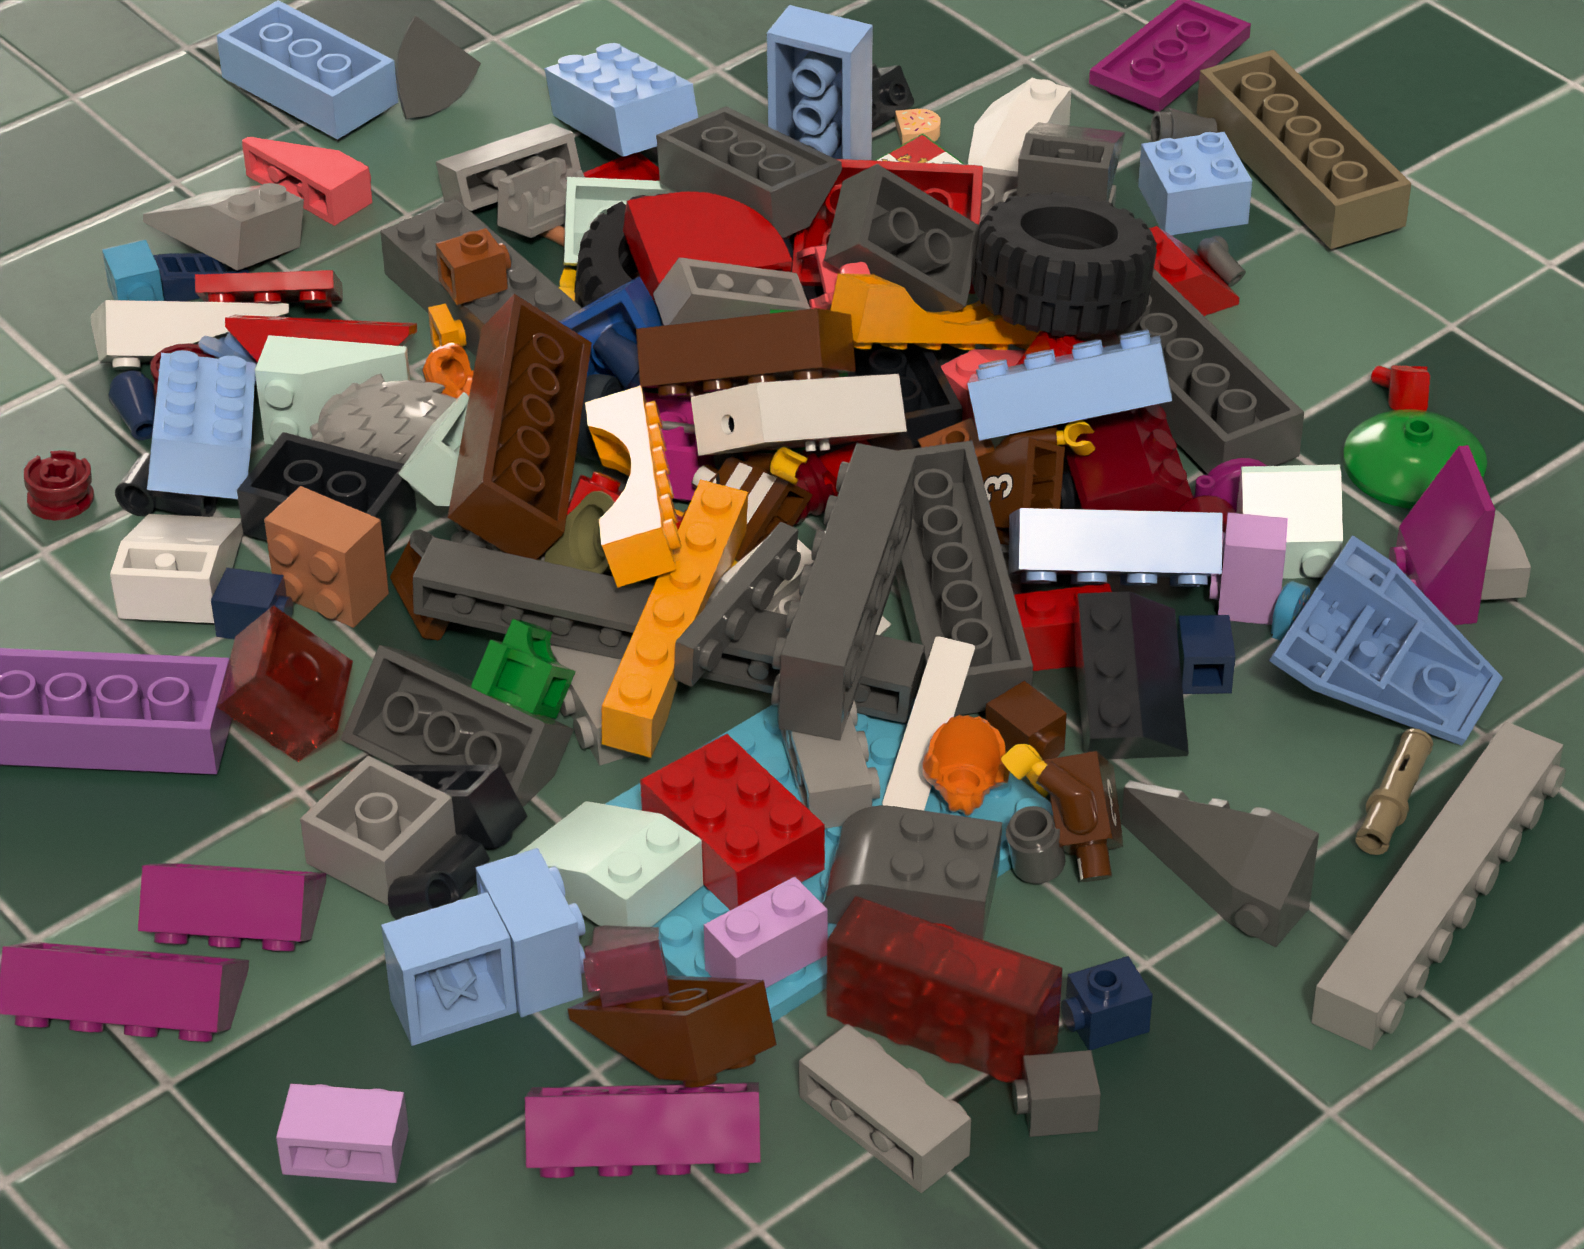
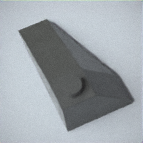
[1121,780,1319,947]

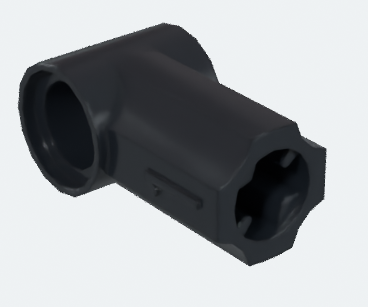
[115,453,219,517]
[388,834,490,920]

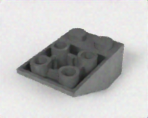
[1017,122,1125,202]

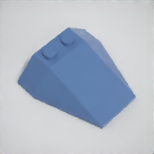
[1269,535,1503,746]

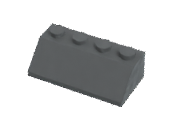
[656,106,842,240]
[340,645,574,807]

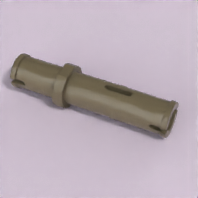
[1356,728,1433,855]

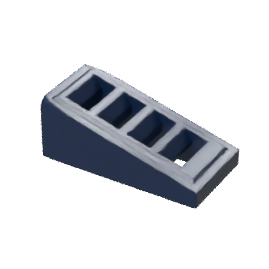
[153,253,249,302]

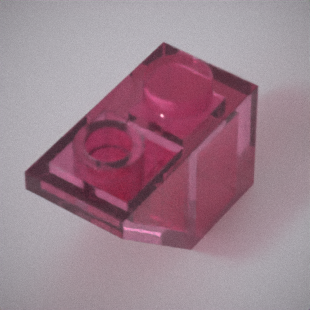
[583,925,669,1007]

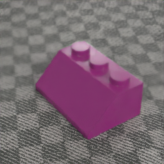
[138,863,326,951]

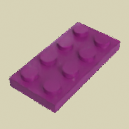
[1089,0,1251,111]

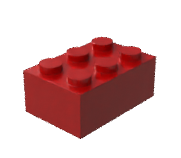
[640,734,825,910]

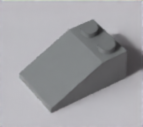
[143,183,304,270]

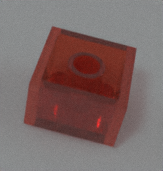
[217,605,353,762]

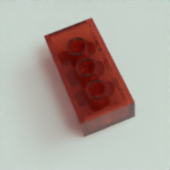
[827,896,1063,1083]

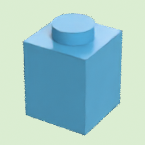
[102,240,164,301]

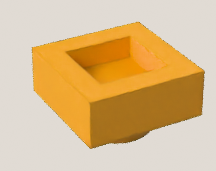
[428,303,467,350]

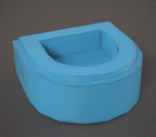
[1271,581,1310,641]

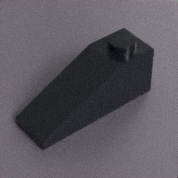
[393,765,527,850]

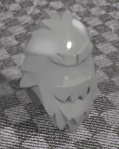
[310,374,457,464]

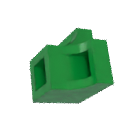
[470,618,576,719]

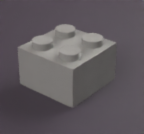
[300,755,456,906]

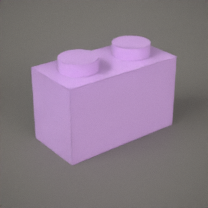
[1209,512,1288,625]
[704,877,828,988]
[276,1084,409,1183]

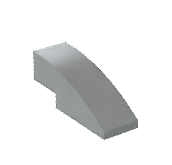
[1481,510,1531,600]

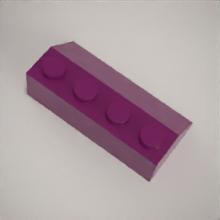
[0,942,249,1042]
[525,1082,761,1178]

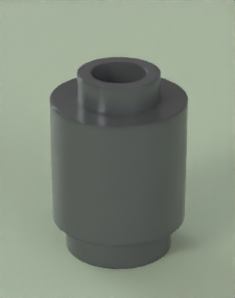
[1006,806,1066,884]

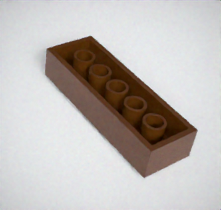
[447,294,592,560]

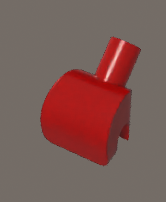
[1371,365,1430,411]

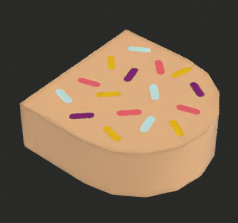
[895,109,941,145]

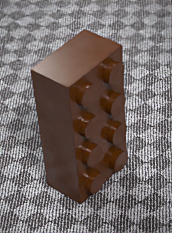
[636,308,855,399]

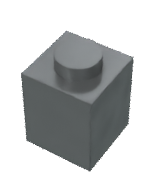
[1012,1050,1101,1137]

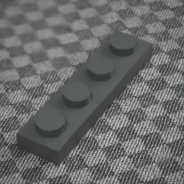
[674,522,801,687]

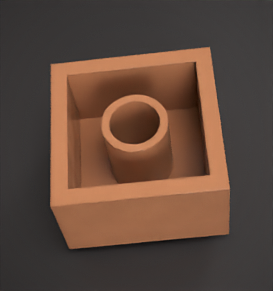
[264,486,389,628]

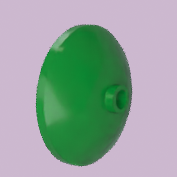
[1343,409,1487,509]

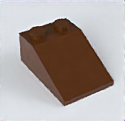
[567,974,777,1088]

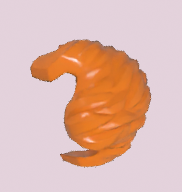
[422,343,474,398]
[922,715,1010,816]

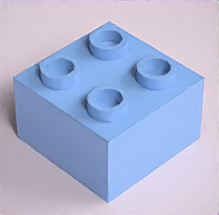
[1138,132,1252,235]
[475,848,588,1017]
[381,892,517,1046]

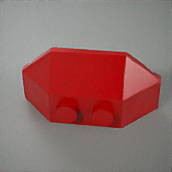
[225,314,417,362]

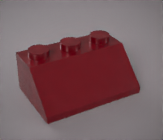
[1057,404,1193,512]

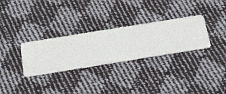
[882,636,975,810]

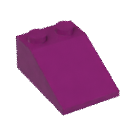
[1389,445,1496,625]

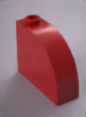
[623,192,792,306]

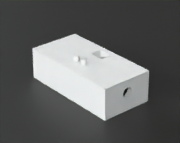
[691,374,907,456]

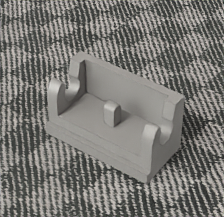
[497,157,585,238]

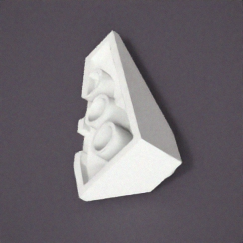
[967,78,1071,172]
[91,300,289,370]

